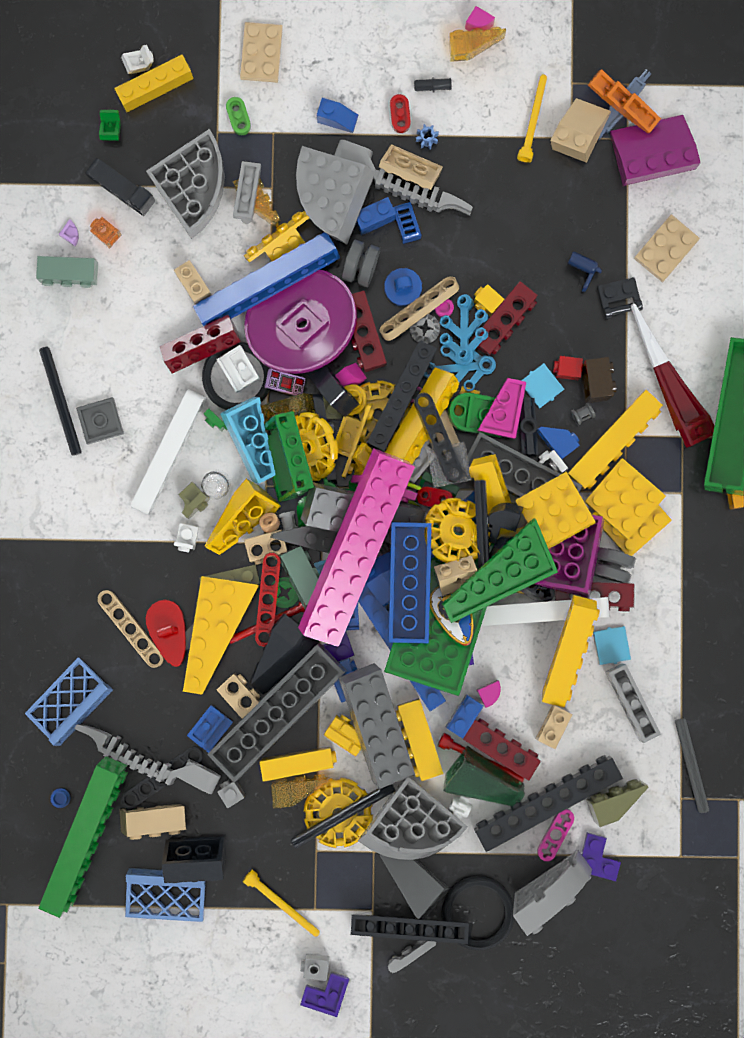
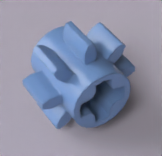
[416,124,439,149]

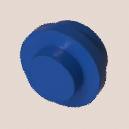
[51,788,70,808]

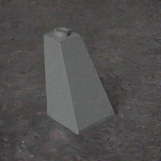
[380,854,450,919]

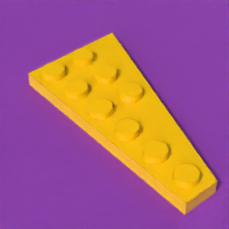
[183,576,259,694]

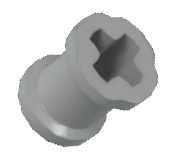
[278,511,298,531]

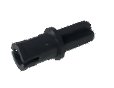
[414,77,452,93]

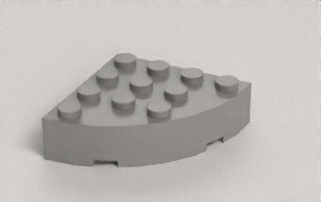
[146,129,225,239]
[296,146,375,244]
[358,777,468,860]
[513,850,592,936]

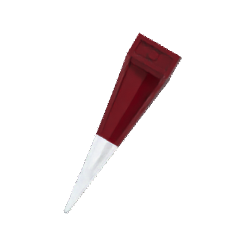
[631,303,715,448]

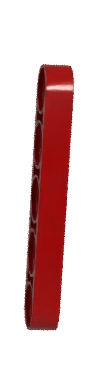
[255,552,281,647]

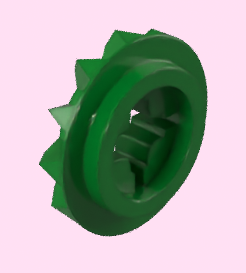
[269,577,299,608]

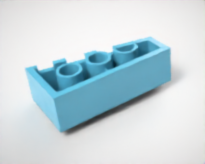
[220,397,275,484]

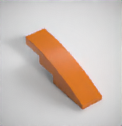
[588,69,661,133]

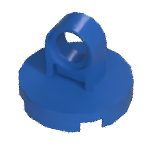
[385,268,422,307]

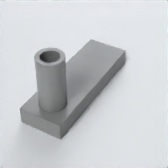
[233,161,261,224]

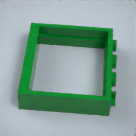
[264,411,314,502]

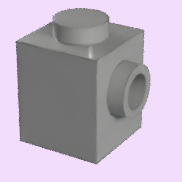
[217,779,246,808]
[300,954,330,981]

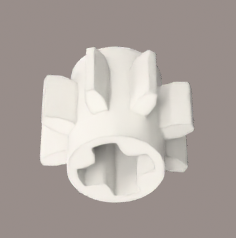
[449,795,472,820]

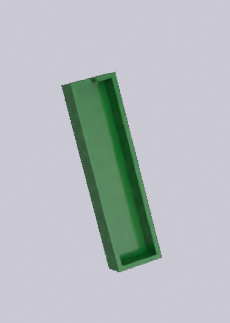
[704,337,744,496]
[38,756,128,918]

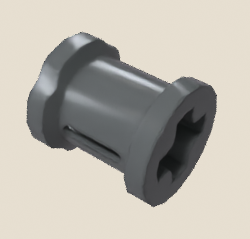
[571,402,596,426]

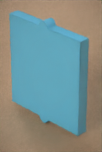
[521,363,564,409]
[593,626,631,665]

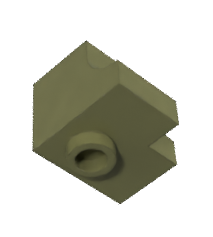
[178,482,210,519]

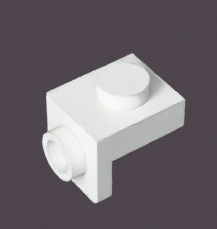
[121,45,153,74]

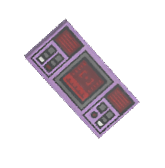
[265,369,305,397]

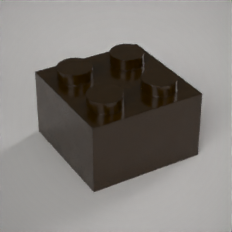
[581,357,616,403]

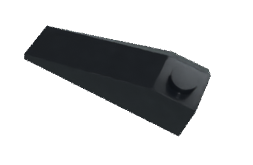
[249,613,319,695]

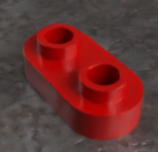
[390,94,411,133]
[417,487,454,511]

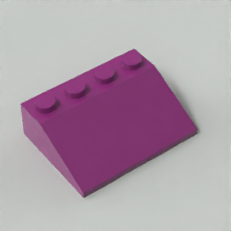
[610,115,701,186]
[535,515,604,597]

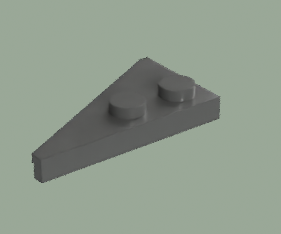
[270,525,338,553]

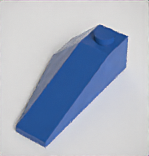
[365,549,434,606]

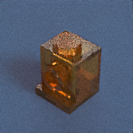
[90,217,122,249]

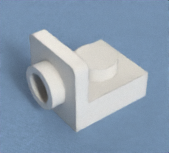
[538,450,568,474]
[174,523,199,552]

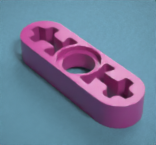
[537,809,574,861]

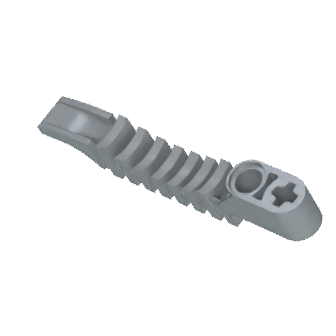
[334,140,473,216]
[74,724,221,794]

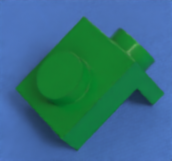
[99,110,121,140]
[204,408,228,432]

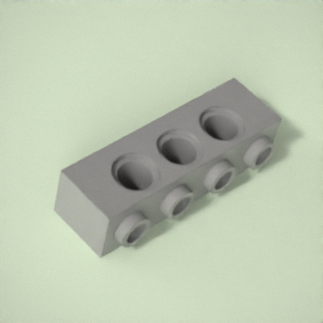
[605,663,661,743]

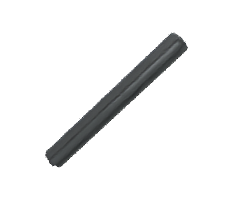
[675,718,709,813]

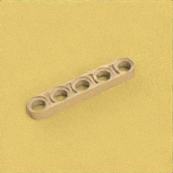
[380,277,459,341]
[98,590,164,668]

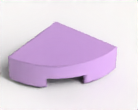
[59,219,79,246]

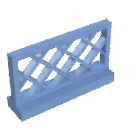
[25,657,113,746]
[125,868,206,922]

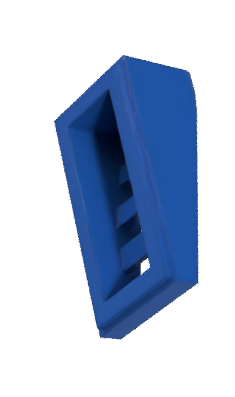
[393,202,421,244]

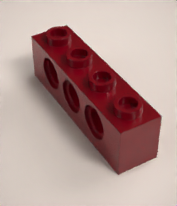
[472,281,538,356]
[351,291,387,372]
[160,315,241,374]
[555,582,635,612]
[463,718,541,781]

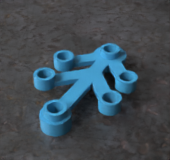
[440,294,488,365]
[424,345,496,391]

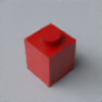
[553,356,583,380]

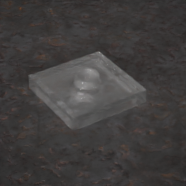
[426,442,472,488]

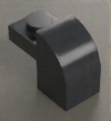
[488,503,523,544]

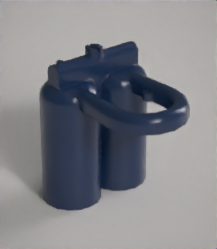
[567,251,602,292]

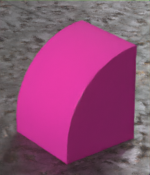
[465,6,495,33]
[335,363,367,387]
[477,680,501,708]

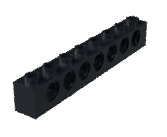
[474,755,623,852]

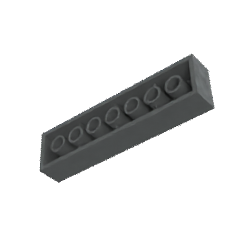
[207,643,347,783]

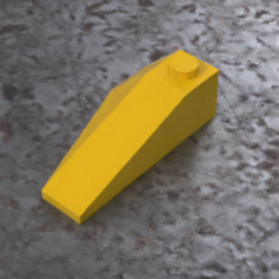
[205,478,281,555]

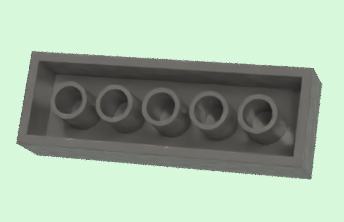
[461,432,583,498]
[301,482,426,543]
[338,663,415,789]

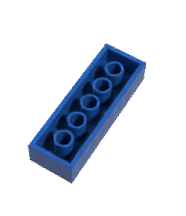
[389,522,432,643]

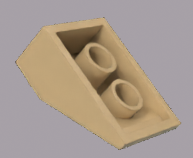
[550,98,611,163]

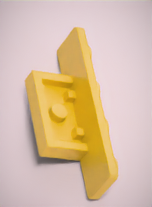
[244,211,309,262]
[335,403,374,478]

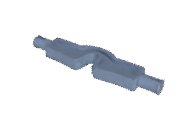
[598,70,651,140]

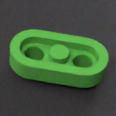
[226,97,251,135]

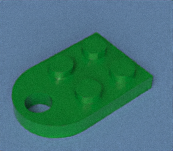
[448,393,501,438]

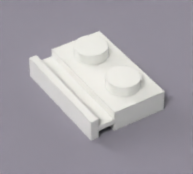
[217,345,261,393]

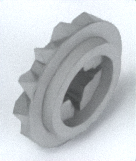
[410,314,440,344]

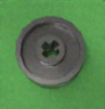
[342,239,381,288]
[594,547,636,583]

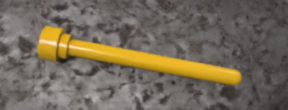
[517,74,547,163]
[242,869,320,937]

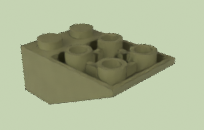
[586,779,649,827]

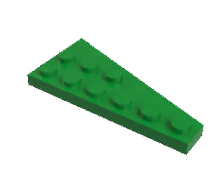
[442,518,558,623]

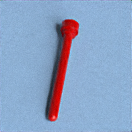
[230,602,305,644]
[437,733,524,783]

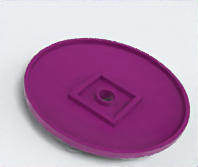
[244,270,357,374]

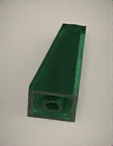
[443,745,525,806]

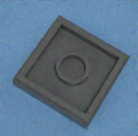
[76,397,124,445]

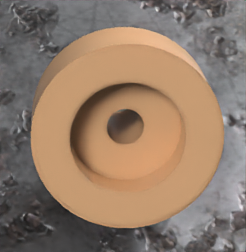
[259,513,280,533]

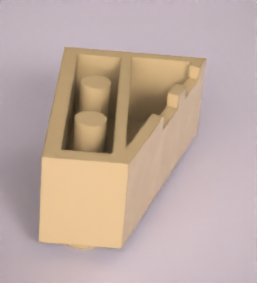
[120,804,186,840]

